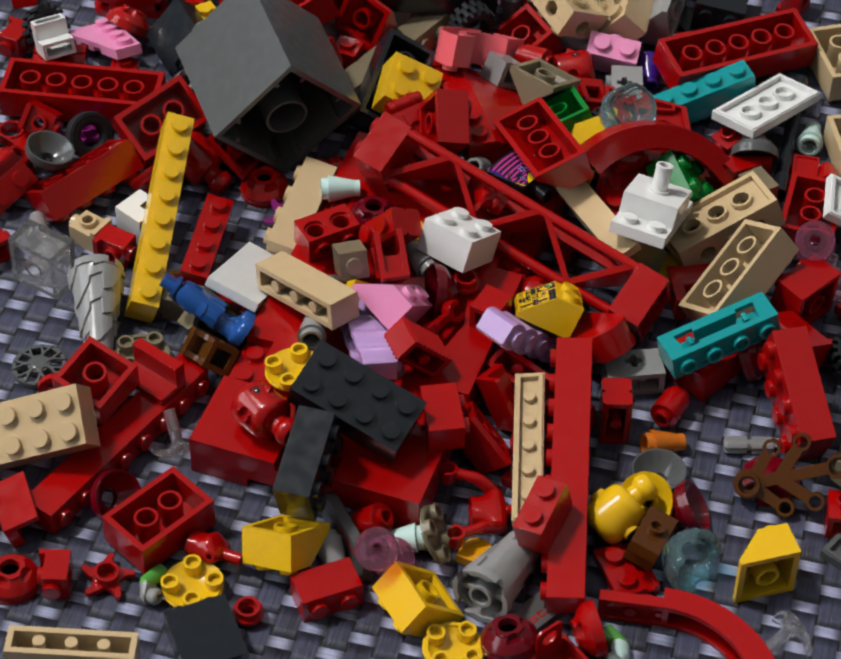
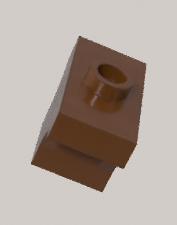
[180,326,243,376]
[623,506,678,572]

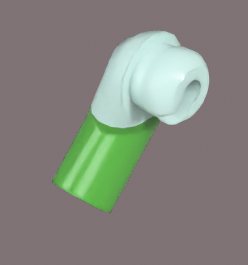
[603,624,630,659]

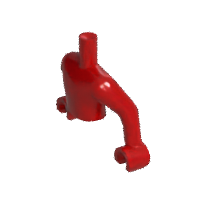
[441,460,512,549]

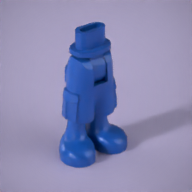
[159,273,258,347]

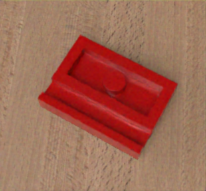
[0,150,39,215]
[592,540,660,594]

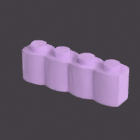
[339,299,402,380]
[476,307,557,363]

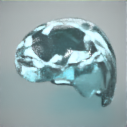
[599,83,657,129]
[662,527,722,593]

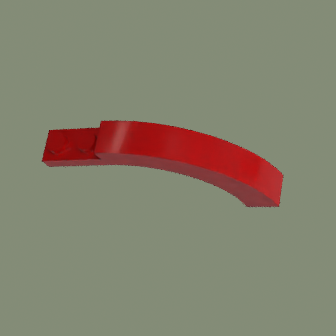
[581,120,735,188]
[598,587,775,659]

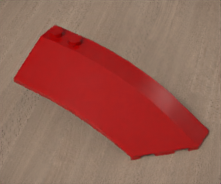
[431,60,523,168]

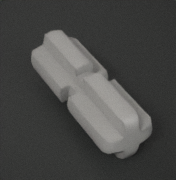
[723,436,775,454]

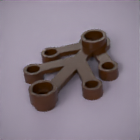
[733,432,841,517]

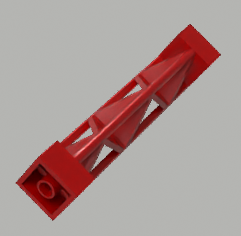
[353,111,671,343]

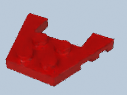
[603,85,691,172]

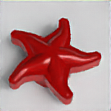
[81,553,135,601]

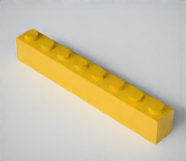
[124,112,194,323]

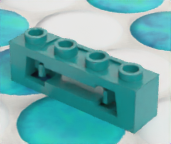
[657,291,780,379]

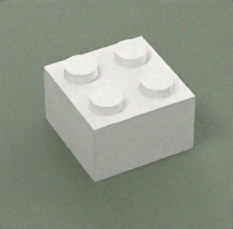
[416,207,502,273]

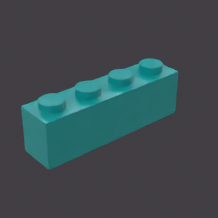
[648,59,756,124]

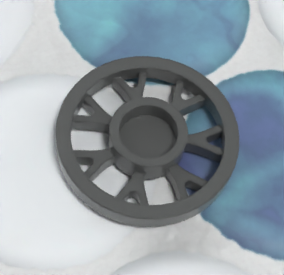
[12,344,66,389]

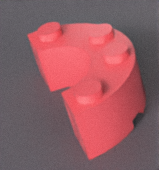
[434,27,525,72]

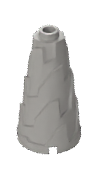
[67,254,125,350]
[452,531,542,623]

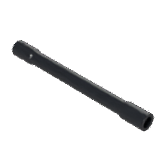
[773,75,808,200]

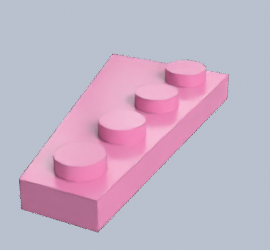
[69,18,143,60]

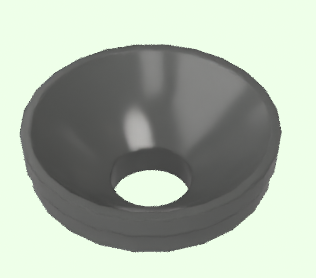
[25,130,75,172]
[730,135,779,166]
[631,448,687,492]

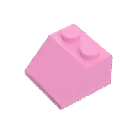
[351,284,433,330]

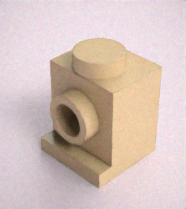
[69,210,112,253]

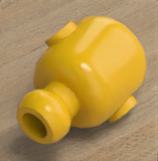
[587,473,659,545]

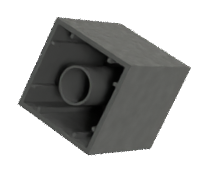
[175,0,361,173]

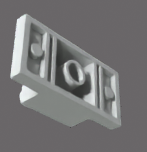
[608,161,693,249]

